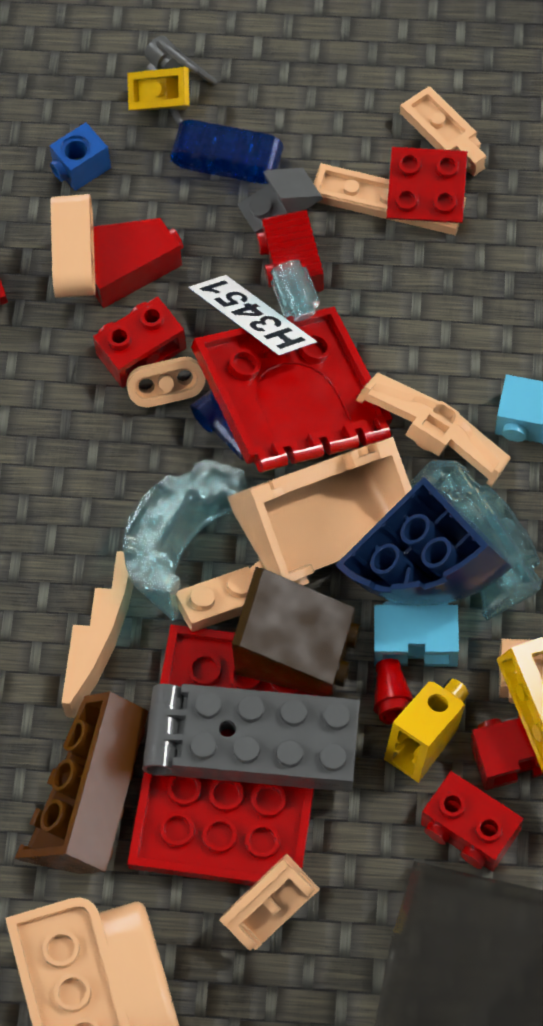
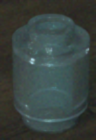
[271,260,321,322]

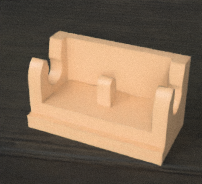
[219,854,320,951]

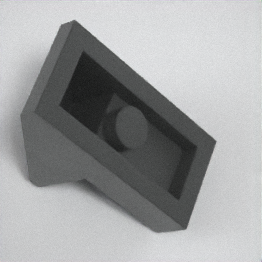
[237,168,323,235]

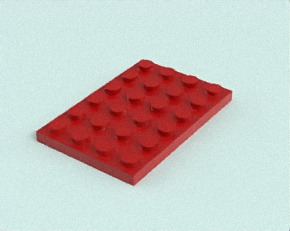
[127,624,318,886]

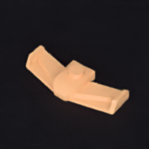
[356,372,511,487]

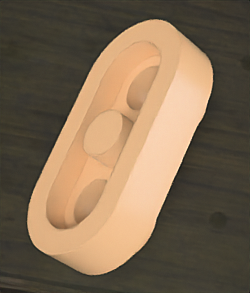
[126,357,205,408]

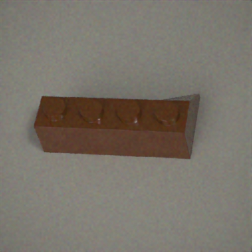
[15,691,148,874]

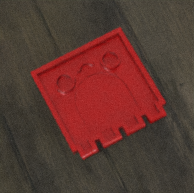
[191,306,393,472]

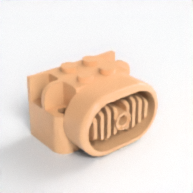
[5,897,179,1026]

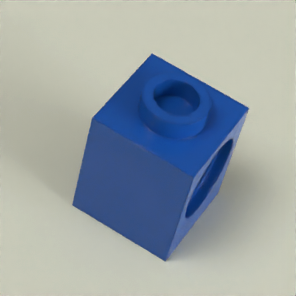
[49,122,111,191]

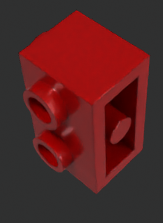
[93,296,187,388]
[421,771,524,872]

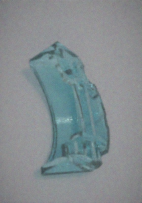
[123,459,247,621]
[410,460,542,620]

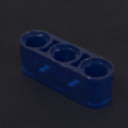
[170,120,284,184]

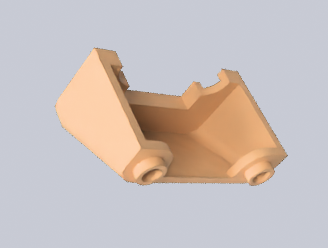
[227,437,412,586]

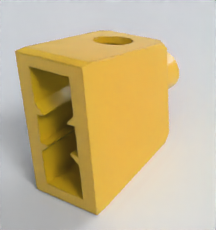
[384,678,469,783]

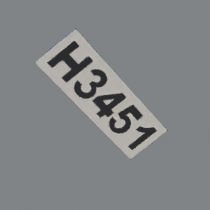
[188,275,317,355]

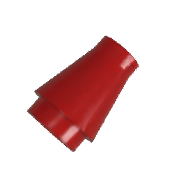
[374,658,414,724]

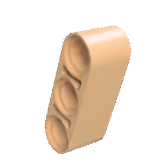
[51,194,95,298]

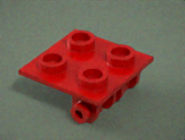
[386,147,468,223]

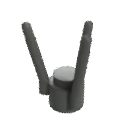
[145,36,217,125]

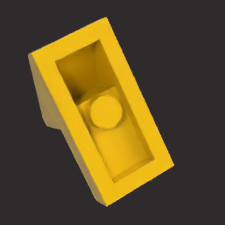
[127,67,189,111]

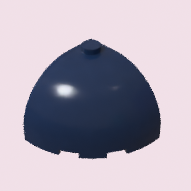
[336,477,514,606]

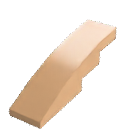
[62,551,137,718]

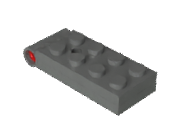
[142,684,360,792]

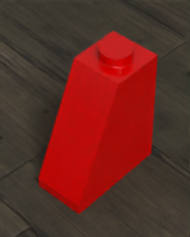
[93,218,184,309]

